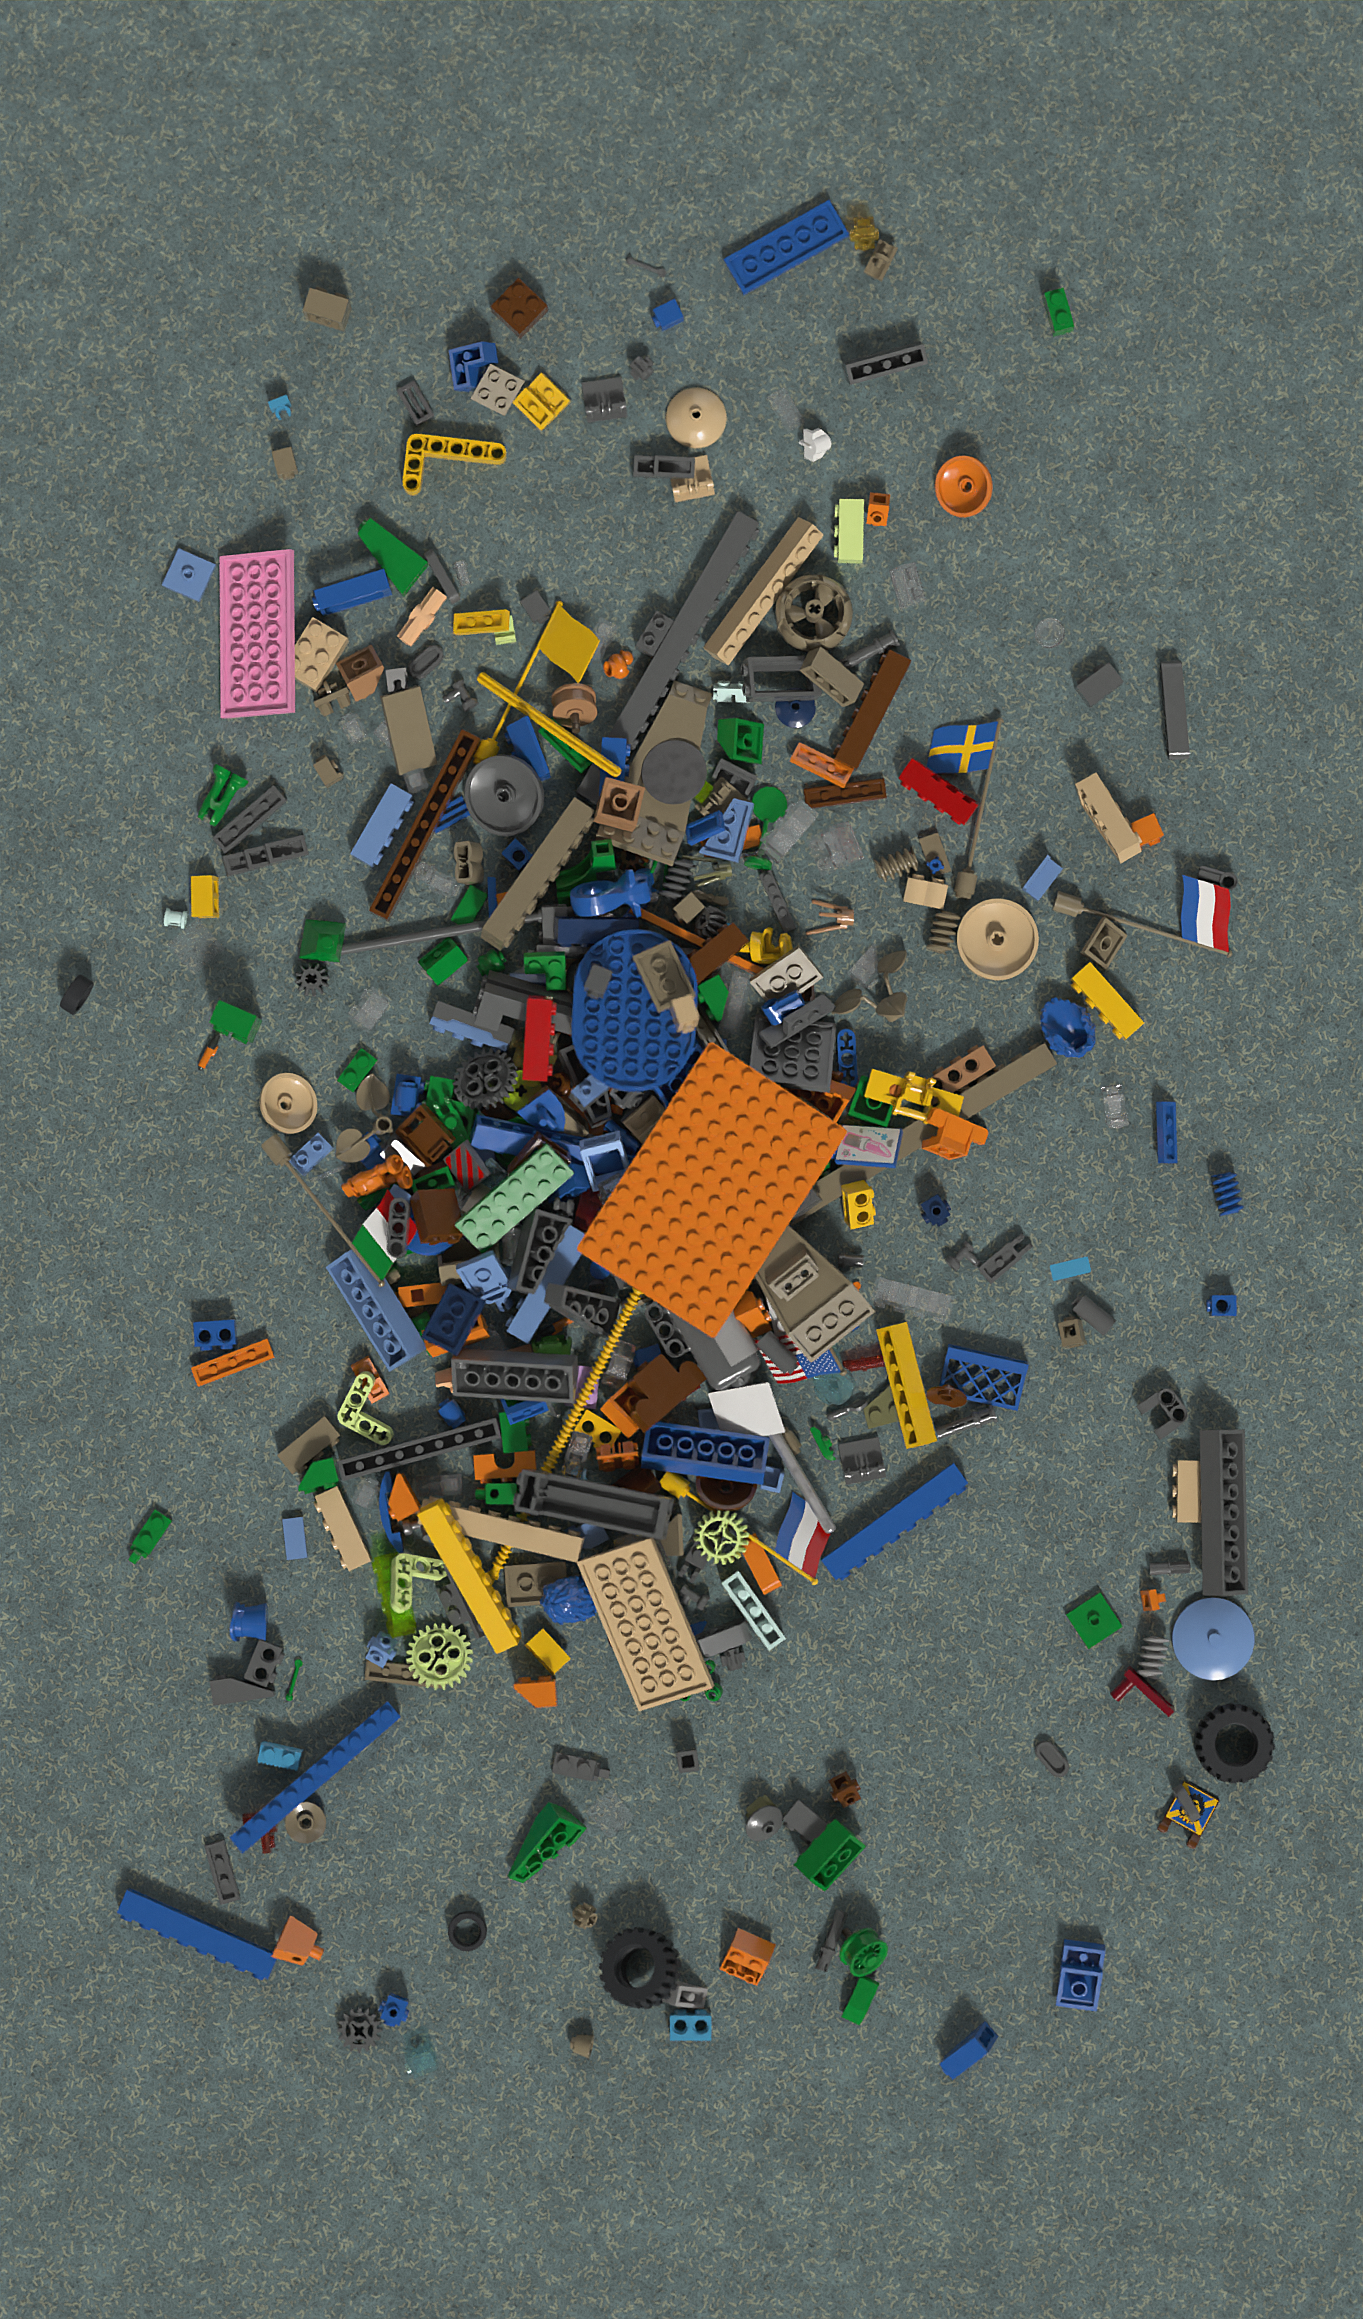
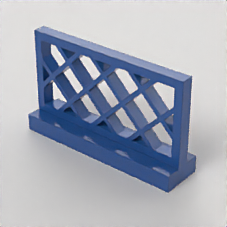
[939,1344,1029,1411]

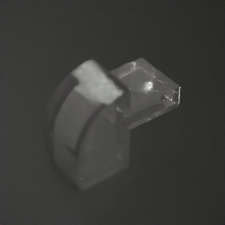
[1101,1084,1129,1128]
[601,1340,636,1390]

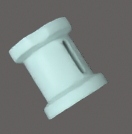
[164,908,187,929]

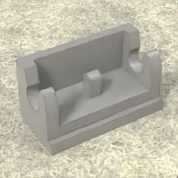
[386,668,409,694]

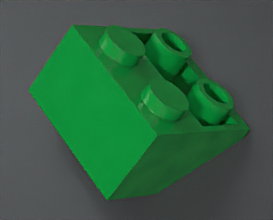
[697,974,729,1024]
[298,1457,341,1494]

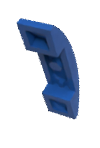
[379,1471,405,1553]

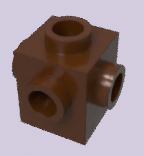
[828,1771,862,1808]

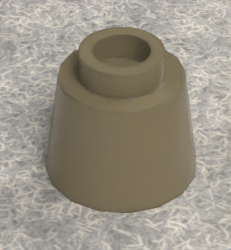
[570,2034,594,2058]

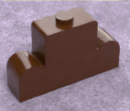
[628,1354,706,1433]

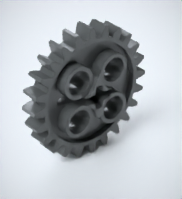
[453,1049,518,1111]

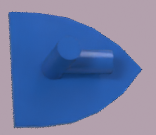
[517,1089,565,1132]

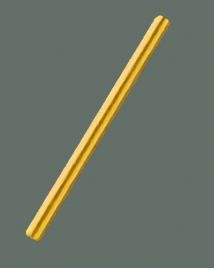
[477,672,622,778]

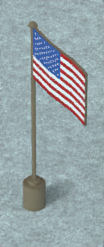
[754,1334,847,1384]

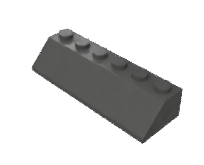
[451,1348,578,1403]

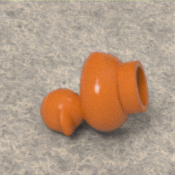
[603,650,633,679]

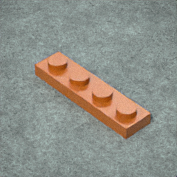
[191,1339,275,1387]

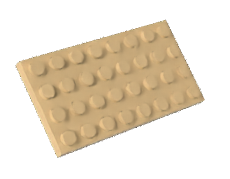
[577,1537,714,1711]

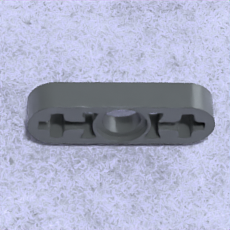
[423,549,461,605]

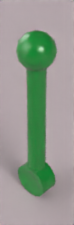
[285,1659,303,1701]

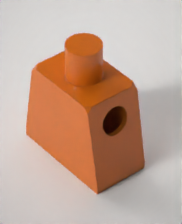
[271,1916,324,1965]

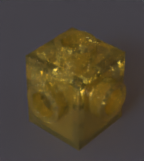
[849,217,879,250]

